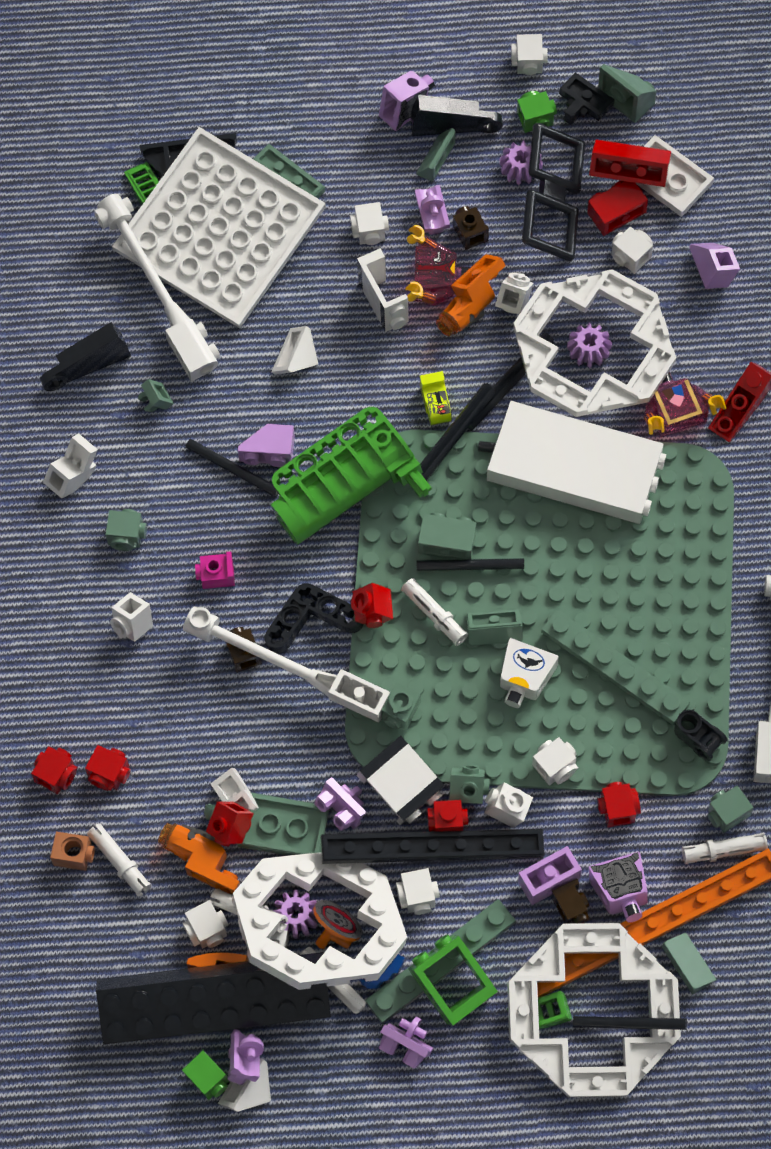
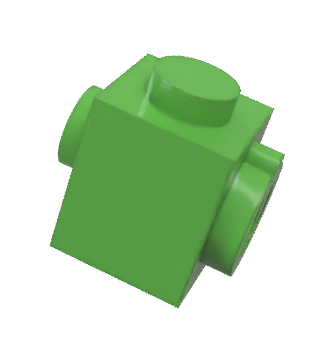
[517,91,557,133]

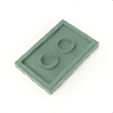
[237,793,330,856]

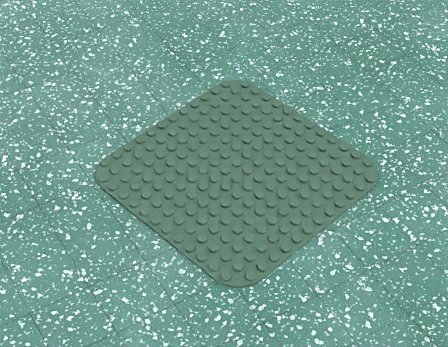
[345,429,734,796]

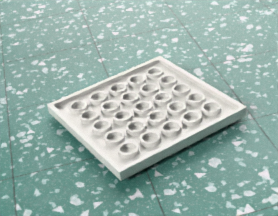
[112,127,326,328]

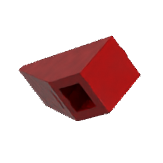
[708,362,771,443]

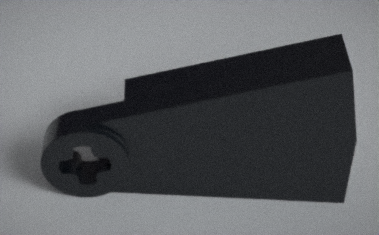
[411,95,503,136]
[40,322,131,391]

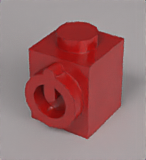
[351,583,393,628]
[85,745,131,791]
[31,746,78,795]
[597,782,641,828]
[427,800,468,832]
[206,802,254,847]

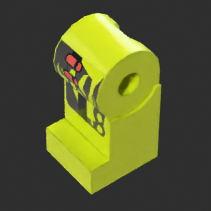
[420,371,452,425]

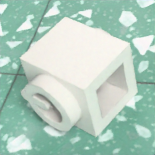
[511,34,548,75]
[350,202,389,245]
[612,227,653,274]
[495,273,534,314]
[110,592,153,642]
[532,737,578,786]
[485,782,533,828]
[396,868,440,915]
[182,900,228,949]

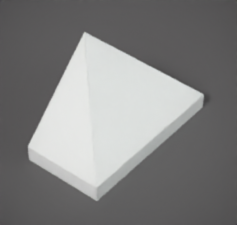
[272,326,318,375]
[218,1058,271,1112]

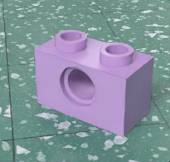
[518,846,582,905]

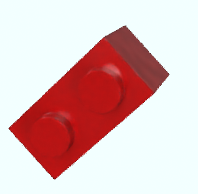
[587,181,648,236]

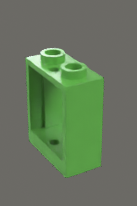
[408,934,498,1026]

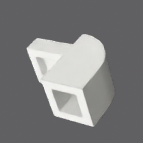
[43,434,98,498]

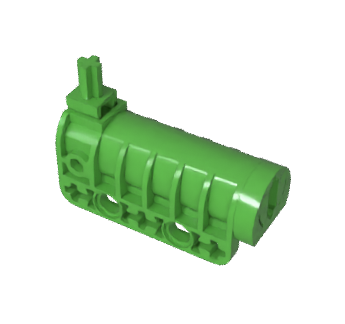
[271,407,432,545]

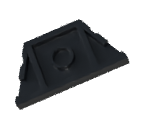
[140,133,237,180]

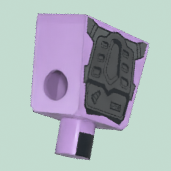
[379,71,435,131]
[589,851,648,922]

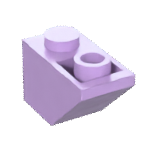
[689,243,740,289]
[238,424,295,467]

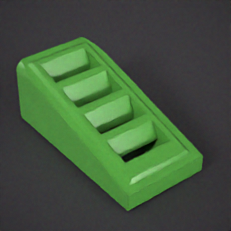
[124,162,159,206]
[507,991,572,1030]

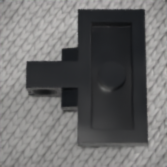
[559,73,615,125]

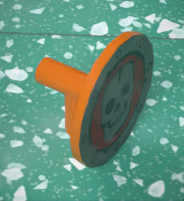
[313,900,363,949]

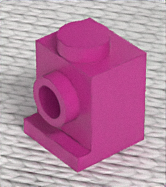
[195,551,235,589]

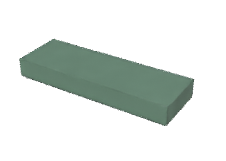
[253,144,325,198]

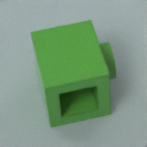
[182,1050,229,1100]

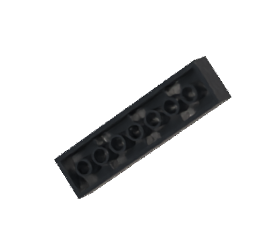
[96,952,331,1045]

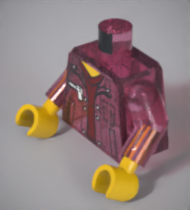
[405,225,471,306]

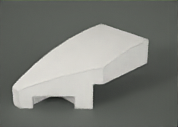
[211,768,259,811]

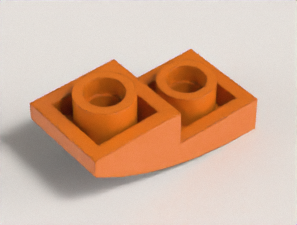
[187,953,248,968]

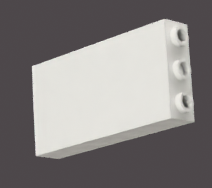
[487,401,667,524]

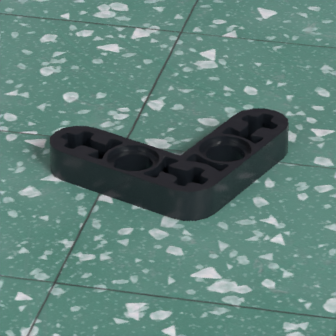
[264,583,364,654]

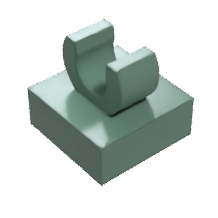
[138,379,174,413]

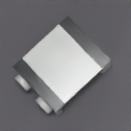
[357,248,409,332]
[357,736,445,825]

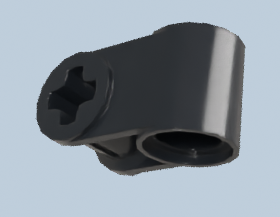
[674,710,728,761]

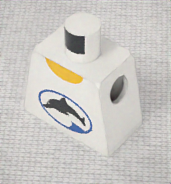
[500,638,559,708]

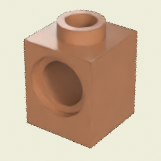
[50,831,95,871]

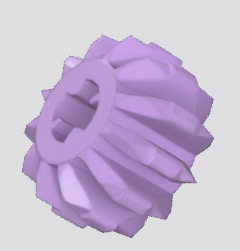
[500,140,543,186]
[567,322,612,369]
[274,890,317,939]

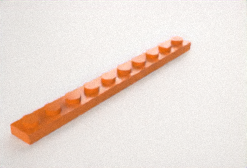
[537,848,771,998]

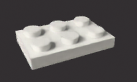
[636,135,714,217]

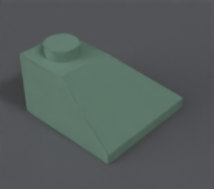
[598,64,657,123]

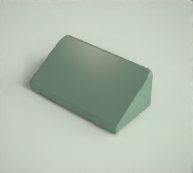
[416,128,455,182]
[466,609,523,645]
[662,932,716,995]

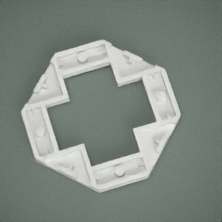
[513,270,676,417]
[232,852,407,990]
[507,923,681,1097]

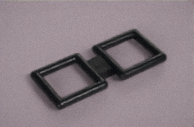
[522,123,585,261]

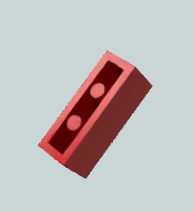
[589,140,671,187]

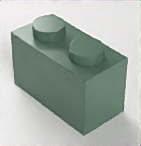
[418,513,477,560]

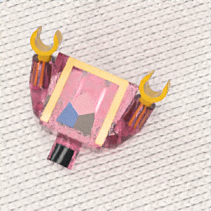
[644,372,726,438]

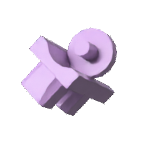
[415,185,450,235]
[314,777,366,831]
[379,1016,434,1068]
[228,1029,264,1085]

